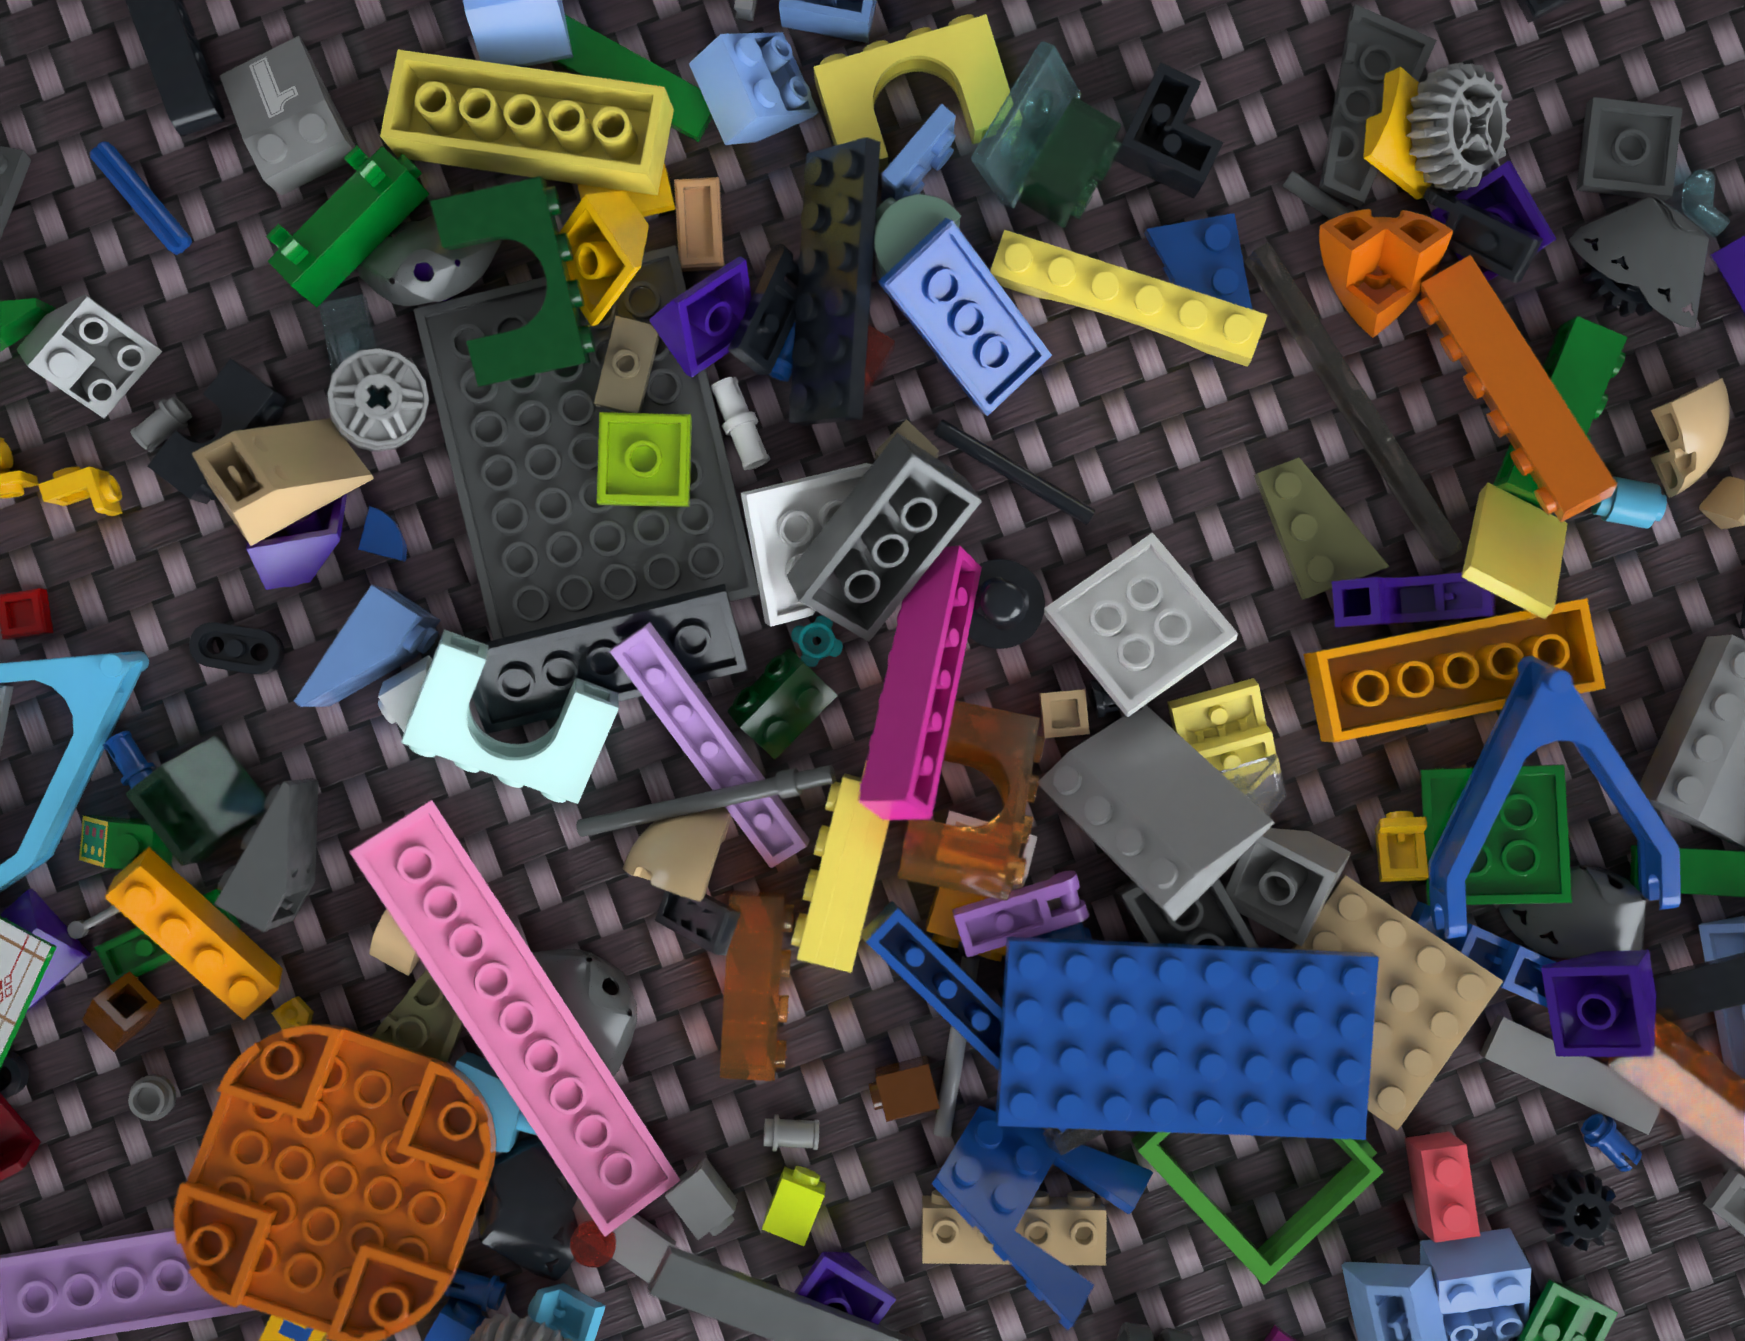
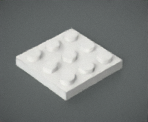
[1044,532,1238,717]

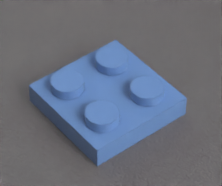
[881,104,956,202]

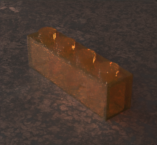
[720,890,794,1081]
[1608,1013,1745,1170]

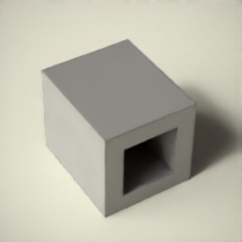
[665,1157,738,1240]

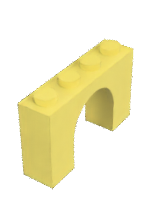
[813,14,1018,173]

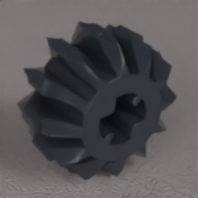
[1536,1169,1622,1252]

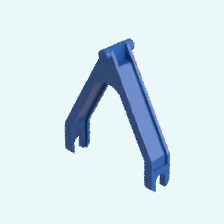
[1428,656,1681,939]

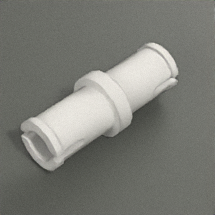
[710,377,770,470]

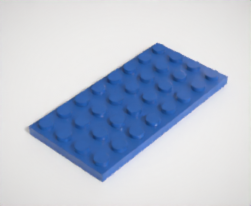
[996,937,1379,1140]

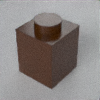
[82,971,161,1052]
[869,1055,940,1122]

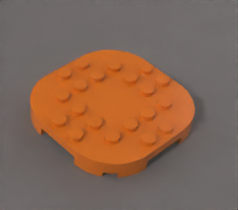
[174,1024,496,1341]

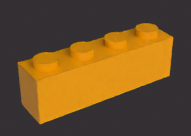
[104,847,283,1020]

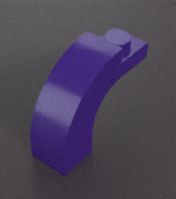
[1332,572,1496,627]

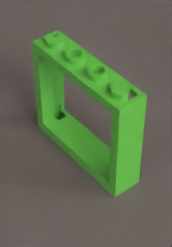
[1132,1131,1383,1285]

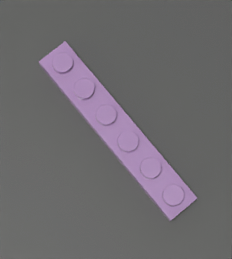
[610,623,810,868]

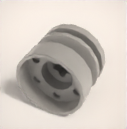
[328,348,429,452]

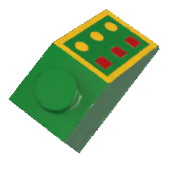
[79,815,175,869]

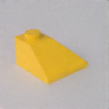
[559,190,649,326]

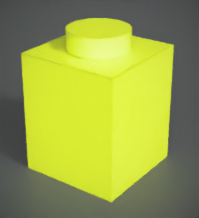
[762,1166,826,1246]

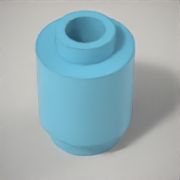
[1591,477,1667,529]

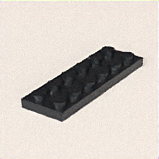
[789,137,880,426]
[472,584,748,734]

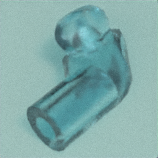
[1682,169,1730,238]

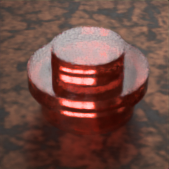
[570,1220,617,1268]

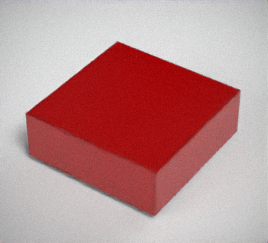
[0,588,54,640]

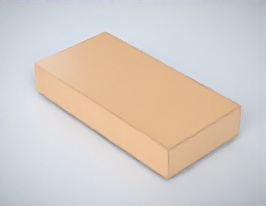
[674,177,725,272]

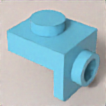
[528,1283,606,1341]

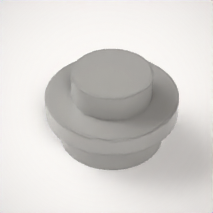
[128,1074,176,1121]

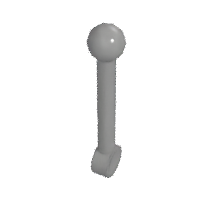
[67,905,120,939]

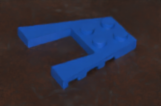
[932,1106,1153,1330]

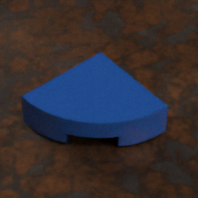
[358,506,407,562]

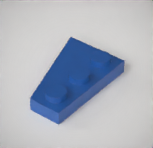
[1144,213,1259,356]

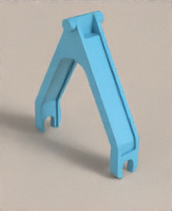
[0,651,149,892]

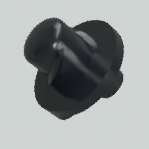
[968,559,1045,649]

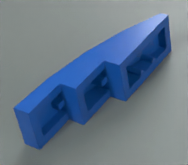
[1410,901,1555,1008]

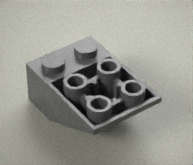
[214,778,319,932]

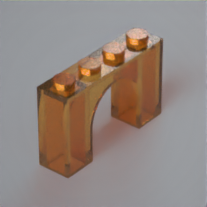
[897,700,1045,901]

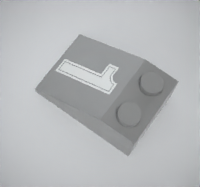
[219,36,355,196]

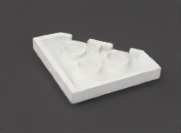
[741,463,872,627]

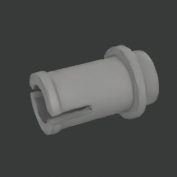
[130,397,192,453]
[763,1114,819,1152]

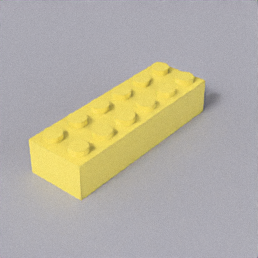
[380,50,674,195]

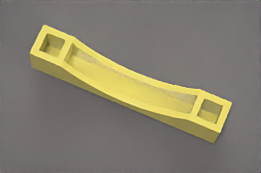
[990,230,1267,367]

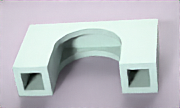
[401,629,619,804]

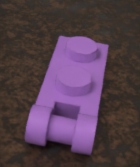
[952,871,1089,957]

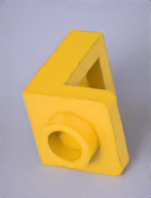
[38,466,122,516]
[1375,811,1429,882]

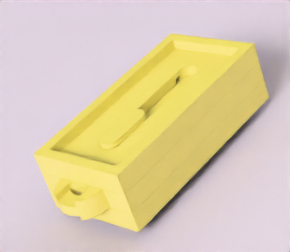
[791,760,890,973]

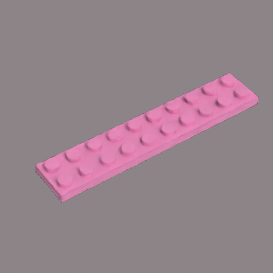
[349,800,681,1237]

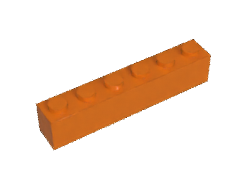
[1417,255,1617,523]

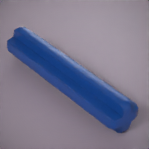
[90,141,192,255]

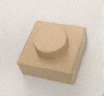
[1039,689,1090,738]

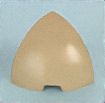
[1651,378,1730,498]
[623,807,732,901]

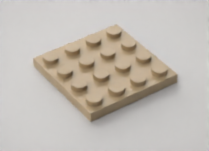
[1292,874,1503,1131]

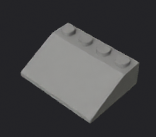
[1639,635,1745,850]
[1037,705,1274,921]

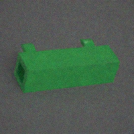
[266,145,430,308]

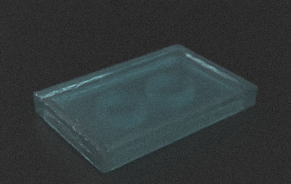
[971,41,1081,209]

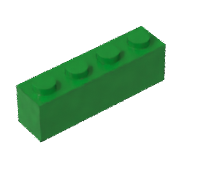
[1493,316,1627,509]

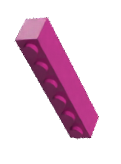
[858,545,982,820]

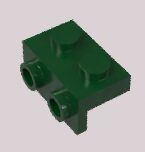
[728,649,838,759]

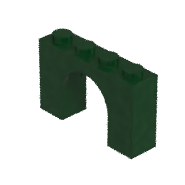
[430,176,595,387]

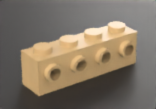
[921,1190,1106,1266]

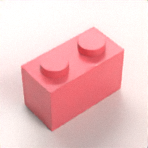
[1405,1131,1480,1243]

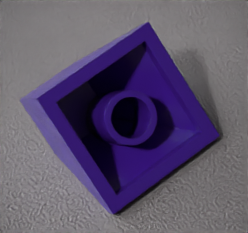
[246,494,347,590]
[1541,950,1656,1057]

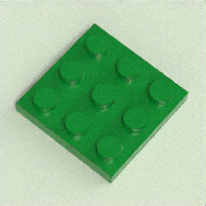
[1420,764,1572,905]

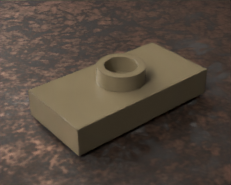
[594,316,660,413]

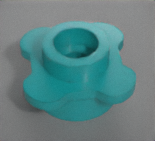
[791,615,843,667]

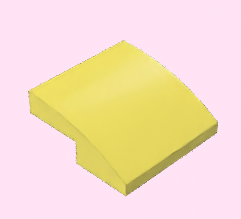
[1167,678,1279,784]

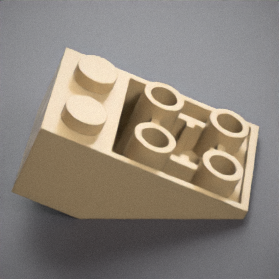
[192,418,374,546]

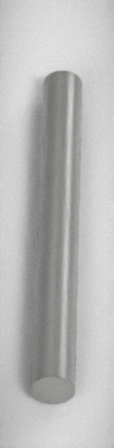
[933,955,980,1137]

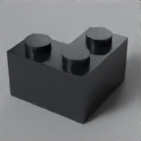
[1114,62,1223,199]

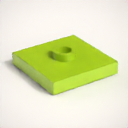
[597,412,692,507]

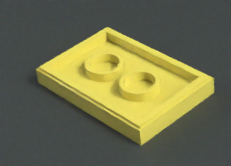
[1462,483,1568,619]

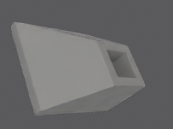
[16,294,162,419]

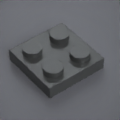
[1576,97,1683,201]

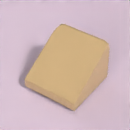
[1699,477,1745,530]

